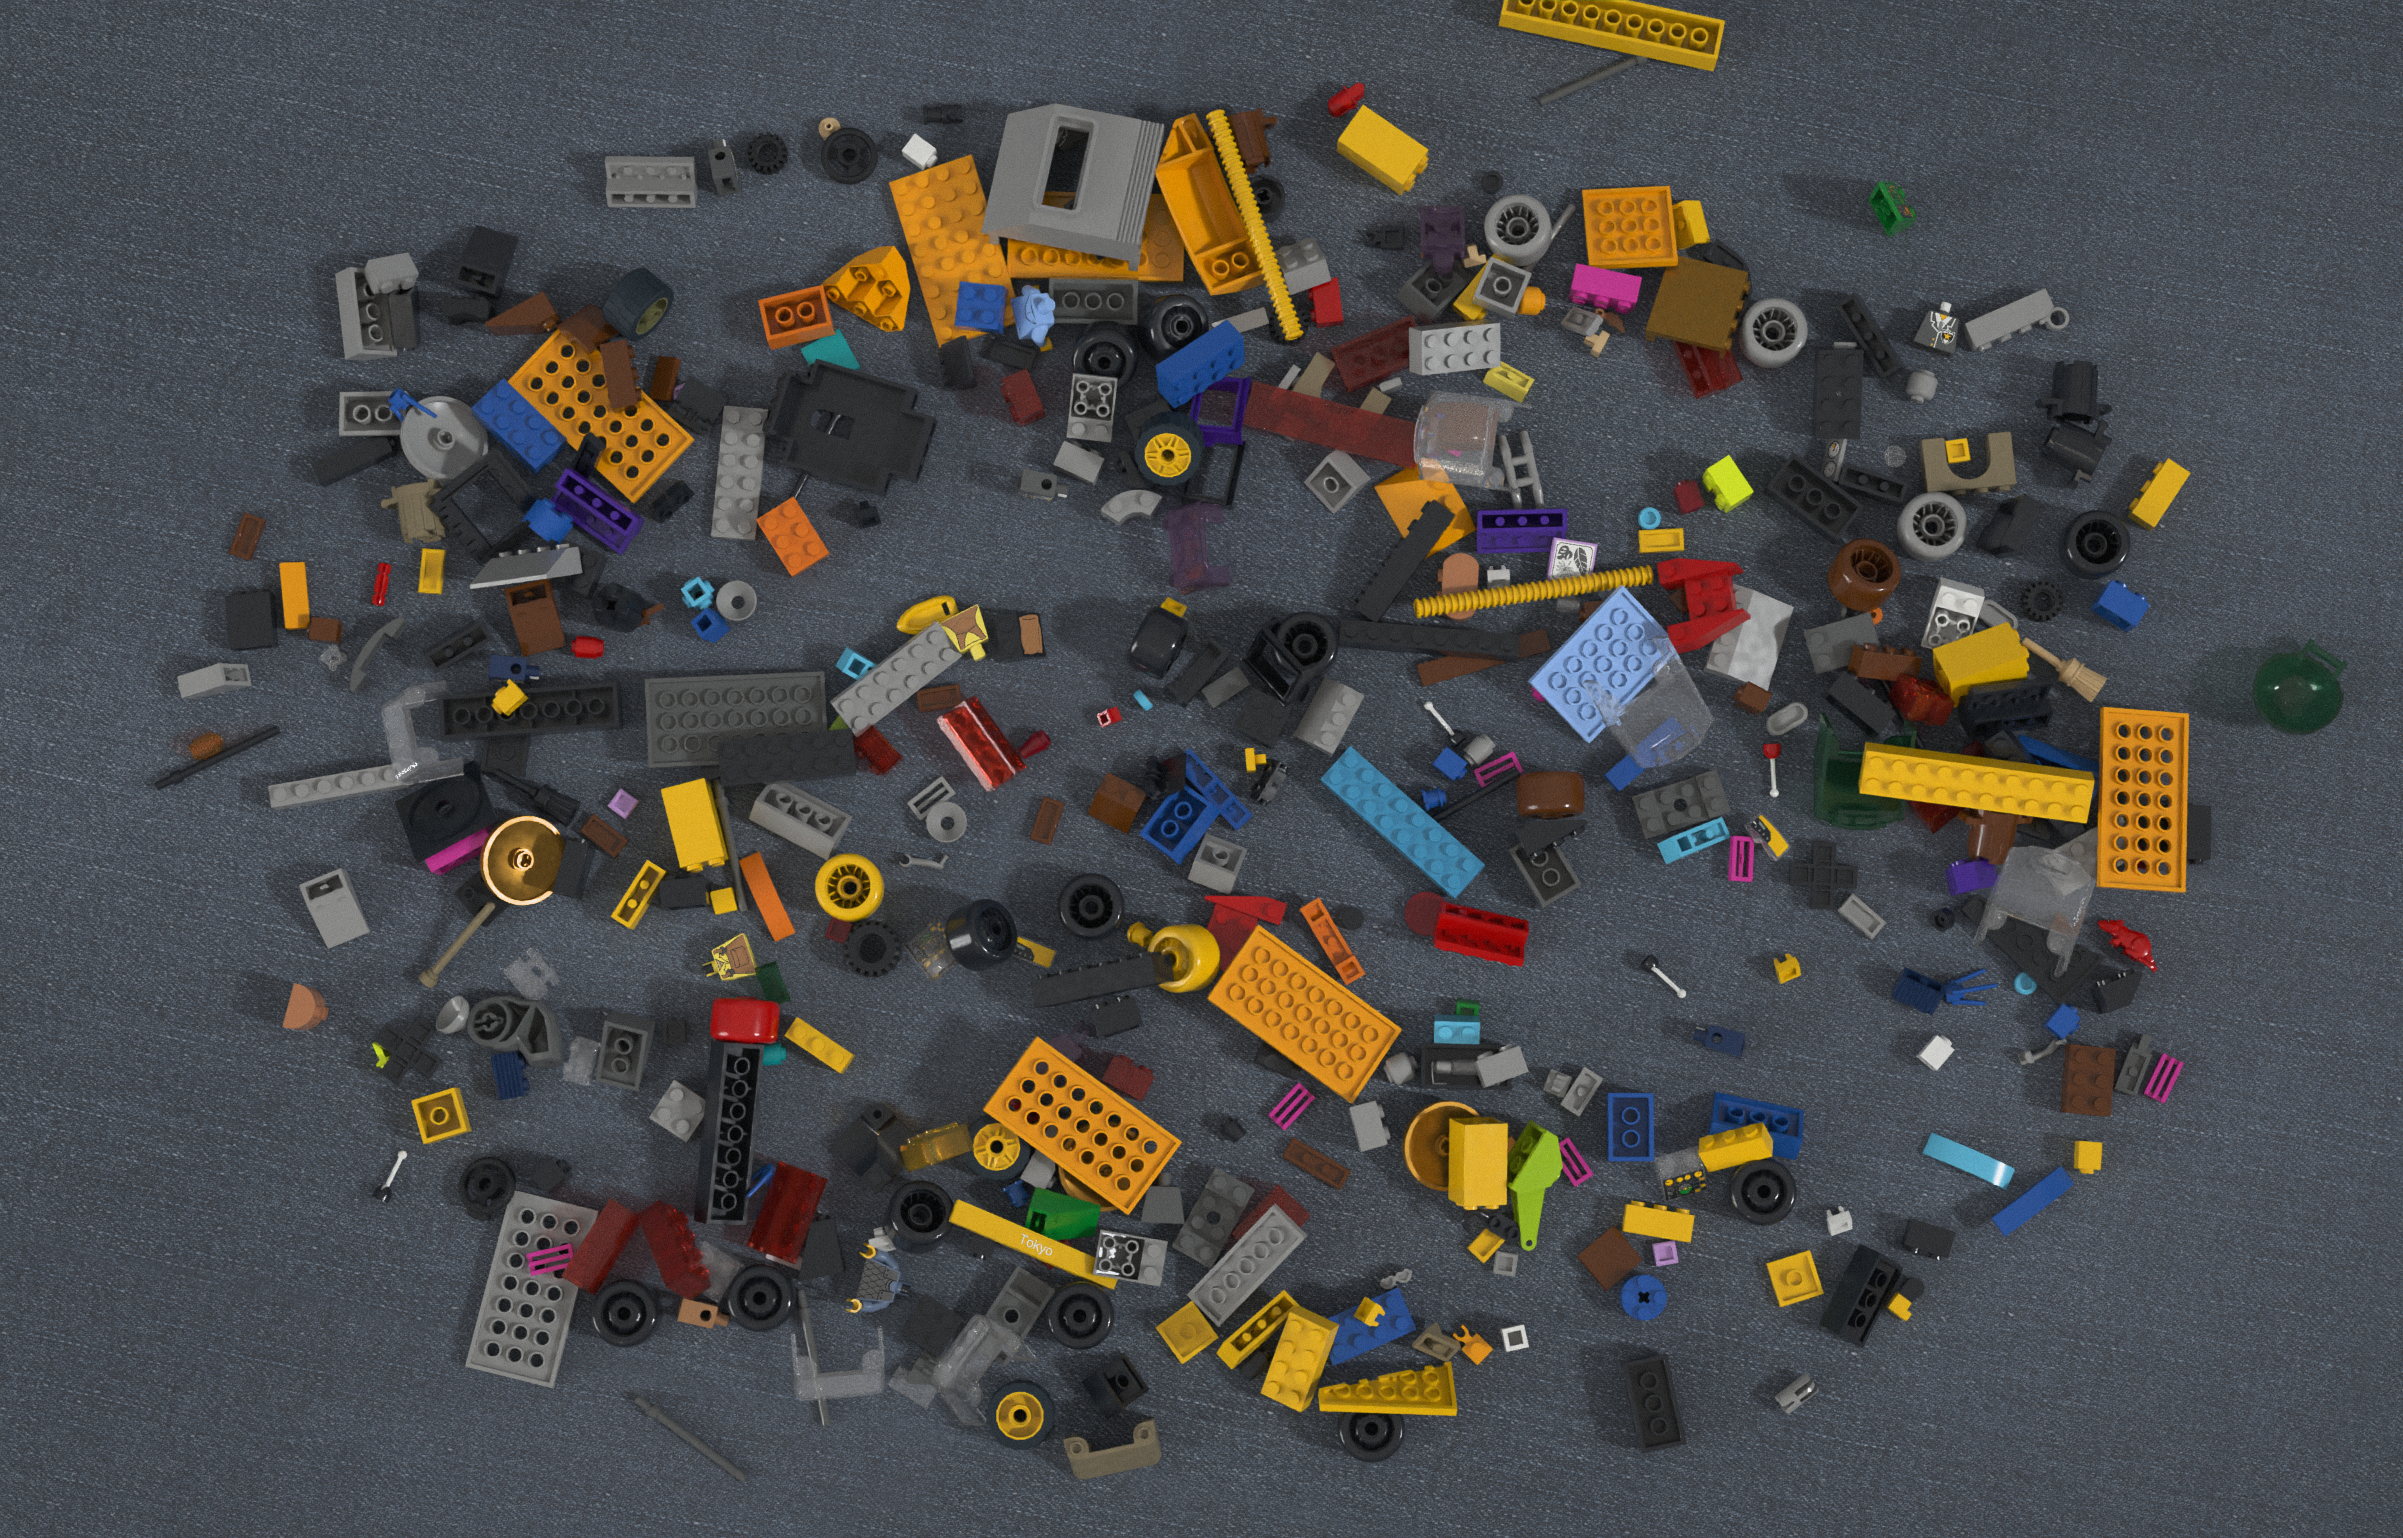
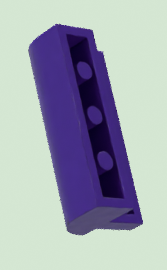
[551,468,644,555]
[1476,507,1567,554]

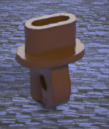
[638,602,664,628]

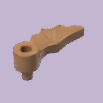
[1593,308,1625,333]

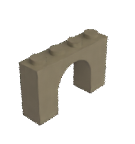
[1288,352,1392,447]
[1918,432,2017,497]

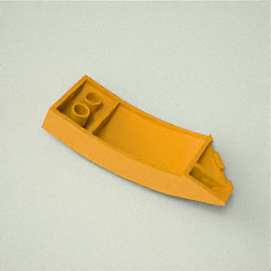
[1155,113,1266,296]

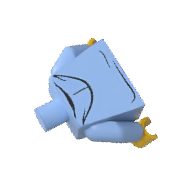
[1010,285,1055,353]

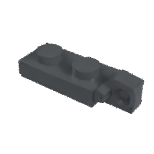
[2113,1033,2152,1097]

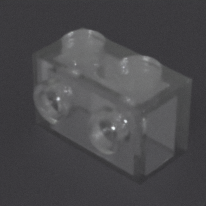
[562,1036,601,1086]

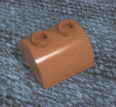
[282,983,329,1031]

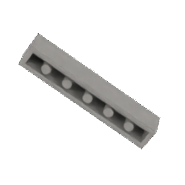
[268,763,409,810]

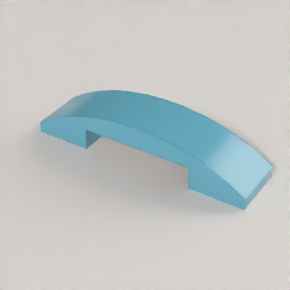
[1922,1133,2015,1190]

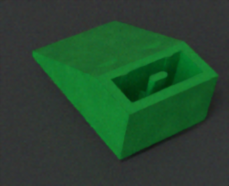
[1025,1187,1101,1240]

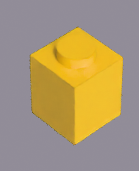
[2073,1141,2102,1174]

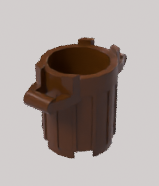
[1206,108,1278,175]
[1957,808,2033,865]

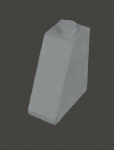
[178,663,252,699]

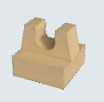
[1461,243,1487,268]
[1584,330,1610,358]

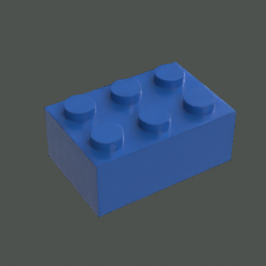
[1139,785,1220,865]
[1606,1093,1654,1162]

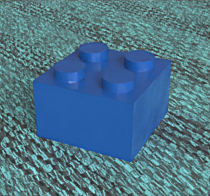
[954,281,1008,334]
[2089,580,2150,633]

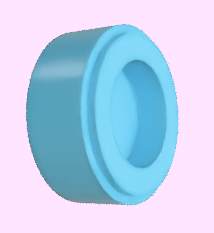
[1638,507,1661,530]
[1133,689,1153,711]
[2014,972,2037,995]

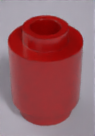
[571,635,604,659]

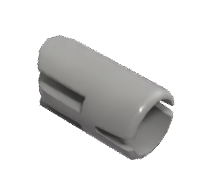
[1775,1373,1819,1414]

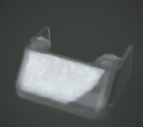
[381,680,464,785]
[931,1315,1037,1427]
[789,1325,885,1401]

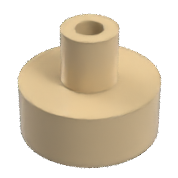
[819,118,841,140]

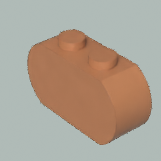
[1436,553,1479,622]

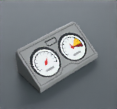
[1820,439,1847,484]

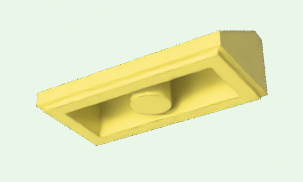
[1483,361,1535,403]

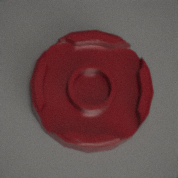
[1404,891,1446,936]

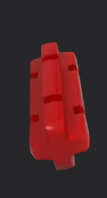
[371,563,391,606]

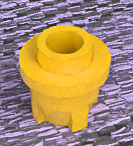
[1127,922,1153,948]

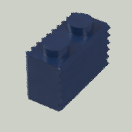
[1891,967,1946,1015]
[490,1051,530,1101]

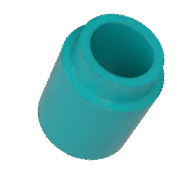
[762,1042,786,1066]

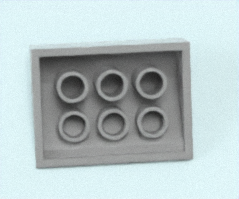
[470,543,582,589]
[1703,584,1794,691]

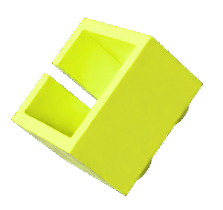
[1702,455,1754,513]

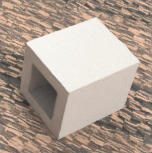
[902,134,938,171]
[1916,1035,1954,1071]
[1500,1324,1529,1352]

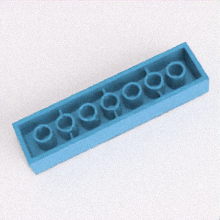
[1321,746,1485,901]

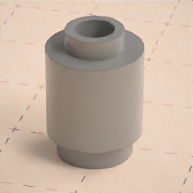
[1462,734,1495,767]

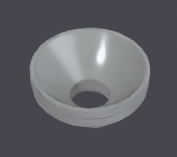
[716,581,757,621]
[926,802,967,843]
[436,995,470,1034]

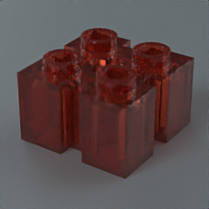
[1000,369,1046,427]
[1888,673,1955,726]
[1102,1054,1155,1102]

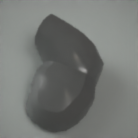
[467,995,564,1069]

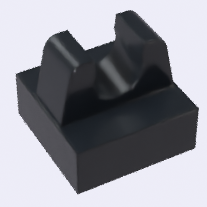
[855,500,881,529]

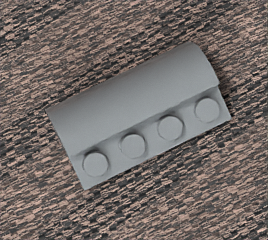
[605,156,698,208]

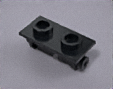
[649,480,695,523]
[1250,759,1288,806]

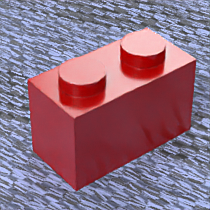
[1307,277,1343,328]

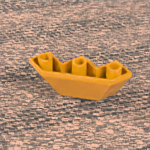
[821,246,910,332]

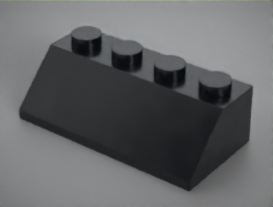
[1819,1244,1904,1348]

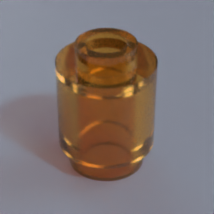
[188,731,224,761]

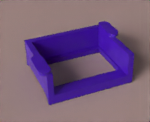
[1190,376,1252,447]

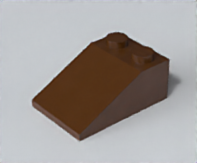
[485,291,562,336]

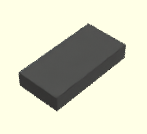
[1201,666,1251,709]

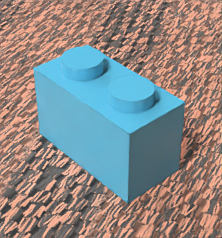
[1434,1014,1480,1044]

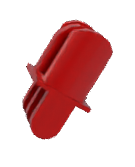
[1328,83,1365,118]

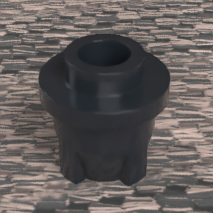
[1220,1117,1247,1144]

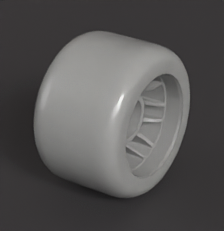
[1484,194,1552,266]
[1738,297,1808,368]
[1896,492,1968,562]

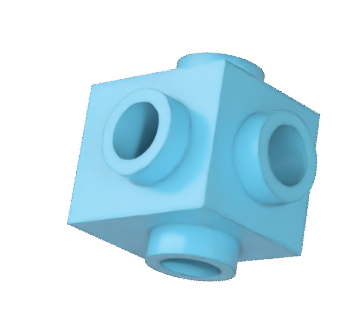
[681,577,715,611]

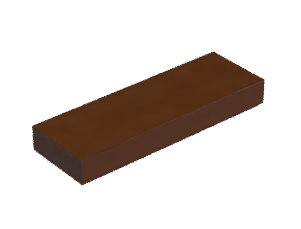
[1282,1137,1351,1190]

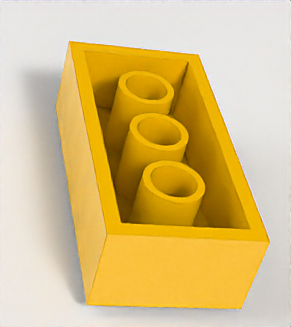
[1261,1306,1339,1412]

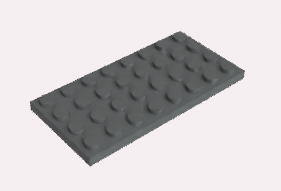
[645,671,827,769]

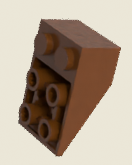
[504,579,567,657]

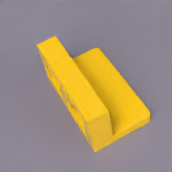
[1672,200,1710,250]

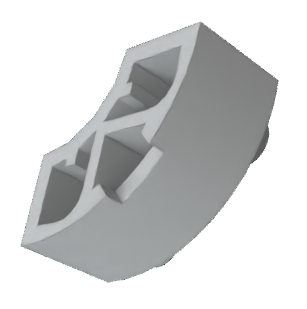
[1101,490,1162,526]

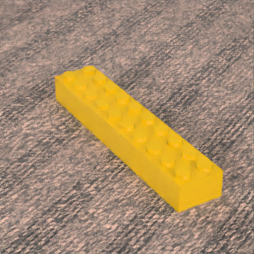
[1498,0,1725,71]
[1858,742,2095,824]

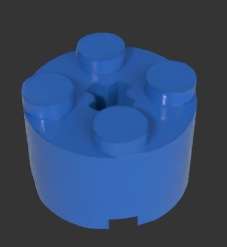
[522,497,574,546]
[1619,1274,1667,1321]

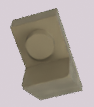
[1412,1322,1461,1362]

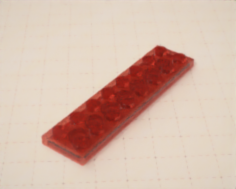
[1243,381,1426,470]

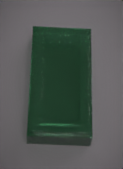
[754,961,791,1004]

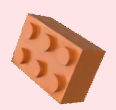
[758,285,835,350]
[756,496,830,578]

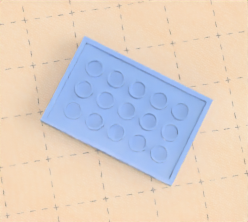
[1528,585,1676,743]

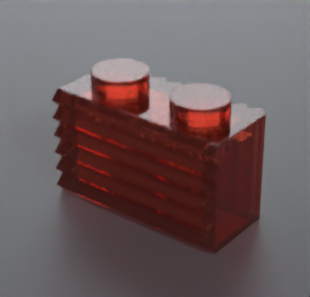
[853,725,904,777]

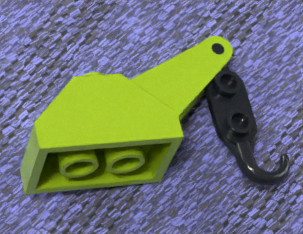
[1461,1120,1563,1251]

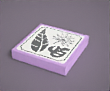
[1546,537,1598,581]

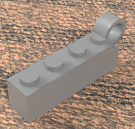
[1961,288,2069,352]

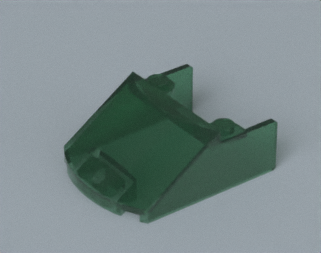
[1814,713,1917,831]

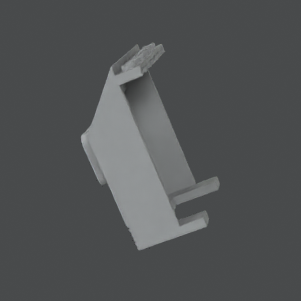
[981,103,1164,272]

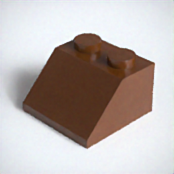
[1088,772,1147,834]

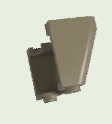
[1063,1417,1161,1479]

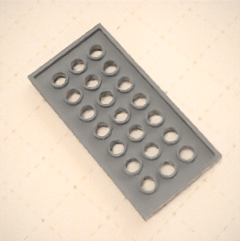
[465,1190,600,1388]

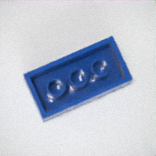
[1156,320,1245,408]
[471,378,567,476]
[1326,1287,1416,1366]

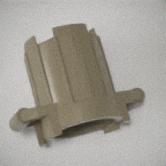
[381,479,457,544]

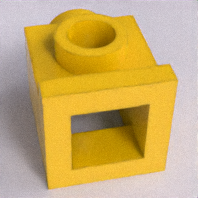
[491,679,528,716]

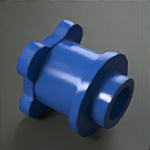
[1421,786,1447,812]
[1002,1180,1030,1208]

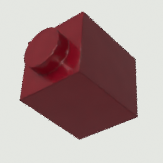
[1672,479,1705,516]

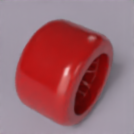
[710,996,780,1044]

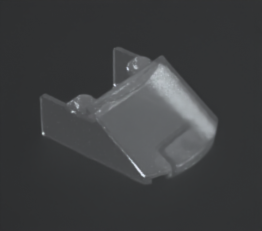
[1413,390,1532,493]
[1583,635,1715,768]
[1973,846,2096,978]

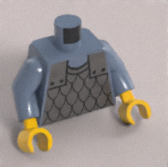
[846,1243,912,1313]

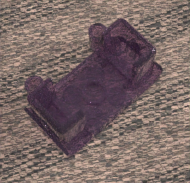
[1162,499,1231,595]

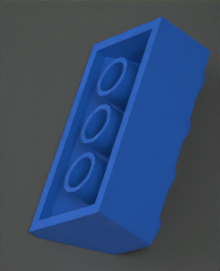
[2018,734,2099,805]
[1708,1092,1804,1160]

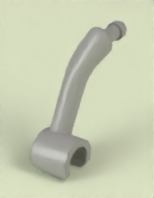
[899,854,948,869]
[2018,1039,2067,1065]

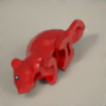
[2097,919,2158,973]

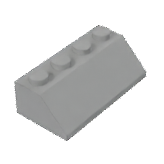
[335,267,397,361]
[749,783,852,860]

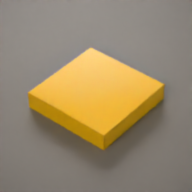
[1766,1250,1824,1307]
[1156,1301,1219,1364]

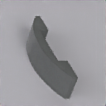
[350,617,409,695]

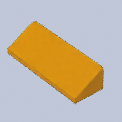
[279,562,311,630]

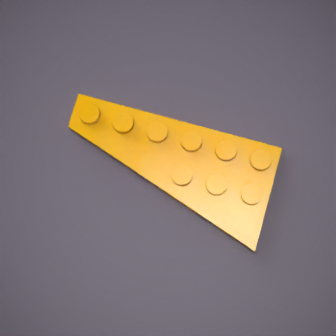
[1318,1361,1457,1416]

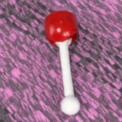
[1763,743,1781,797]

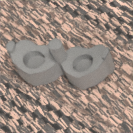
[1380,1268,1413,1289]

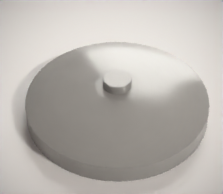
[400,396,488,482]

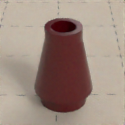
[1018,729,1052,760]

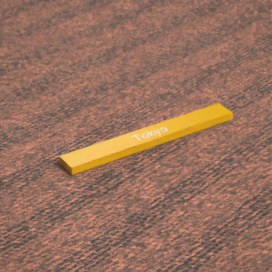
[948,1199,1117,1291]

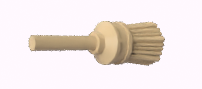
[2021,637,2107,703]

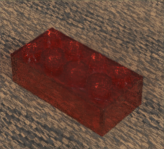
[1330,315,1417,394]
[637,1200,712,1300]

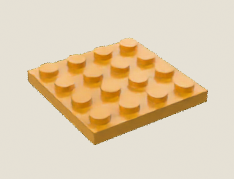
[1581,186,1678,269]

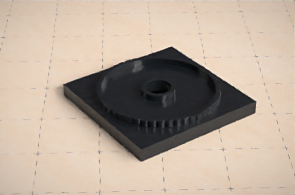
[395,760,498,863]

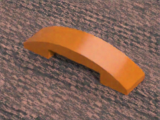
[739,852,796,942]
[1300,897,1365,986]

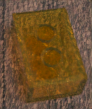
[900,1122,974,1172]

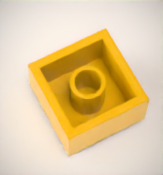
[411,1087,472,1144]

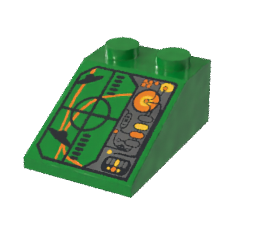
[1868,181,1916,237]

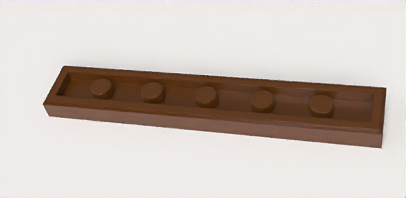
[1416,628,1551,687]

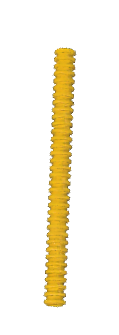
[1206,109,1303,341]
[1413,565,1653,618]

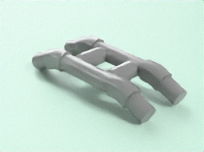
[1497,430,1545,509]

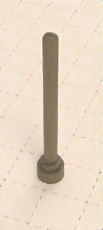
[418,902,495,988]

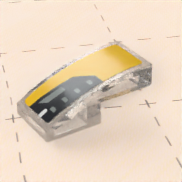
[1744,812,1791,861]
[1012,934,1058,971]

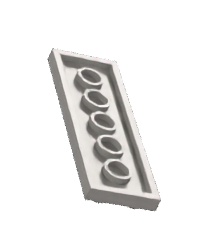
[711,406,769,541]
[830,620,962,737]
[1187,1203,1308,1327]

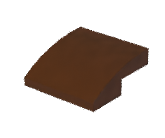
[557,304,620,356]
[1576,1225,1643,1291]

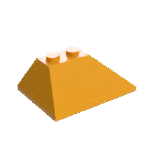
[1374,454,1476,560]

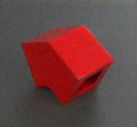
[1097,706,1123,728]

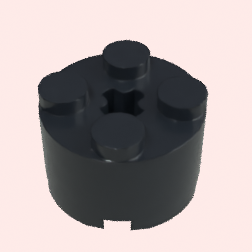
[1248,174,1286,224]
[591,582,645,633]

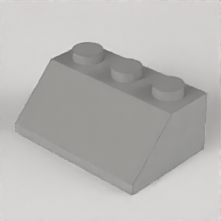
[339,391,411,436]
[1293,677,1365,757]

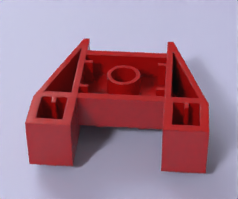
[1657,558,1751,654]
[1204,896,1287,973]

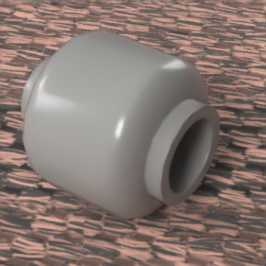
[1905,369,1938,404]
[1383,1052,1418,1085]

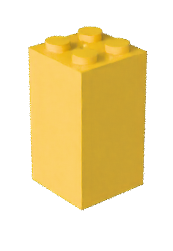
[1337,105,1429,196]
[1933,622,2029,708]
[661,778,729,873]
[1448,1117,1508,1210]

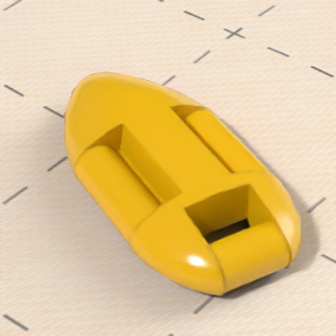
[896,595,959,635]

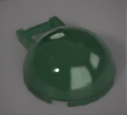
[2252,638,2349,735]

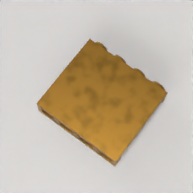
[1646,255,1751,359]

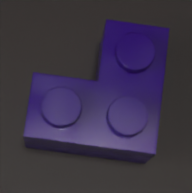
[1944,856,1999,896]

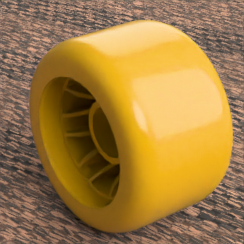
[815,853,884,922]
[1147,924,1220,993]

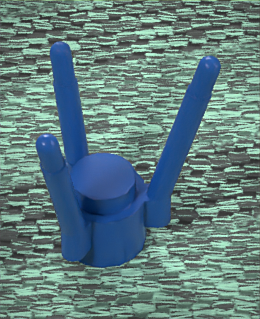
[388,387,437,423]
[1944,968,1998,1006]
[746,1163,783,1220]

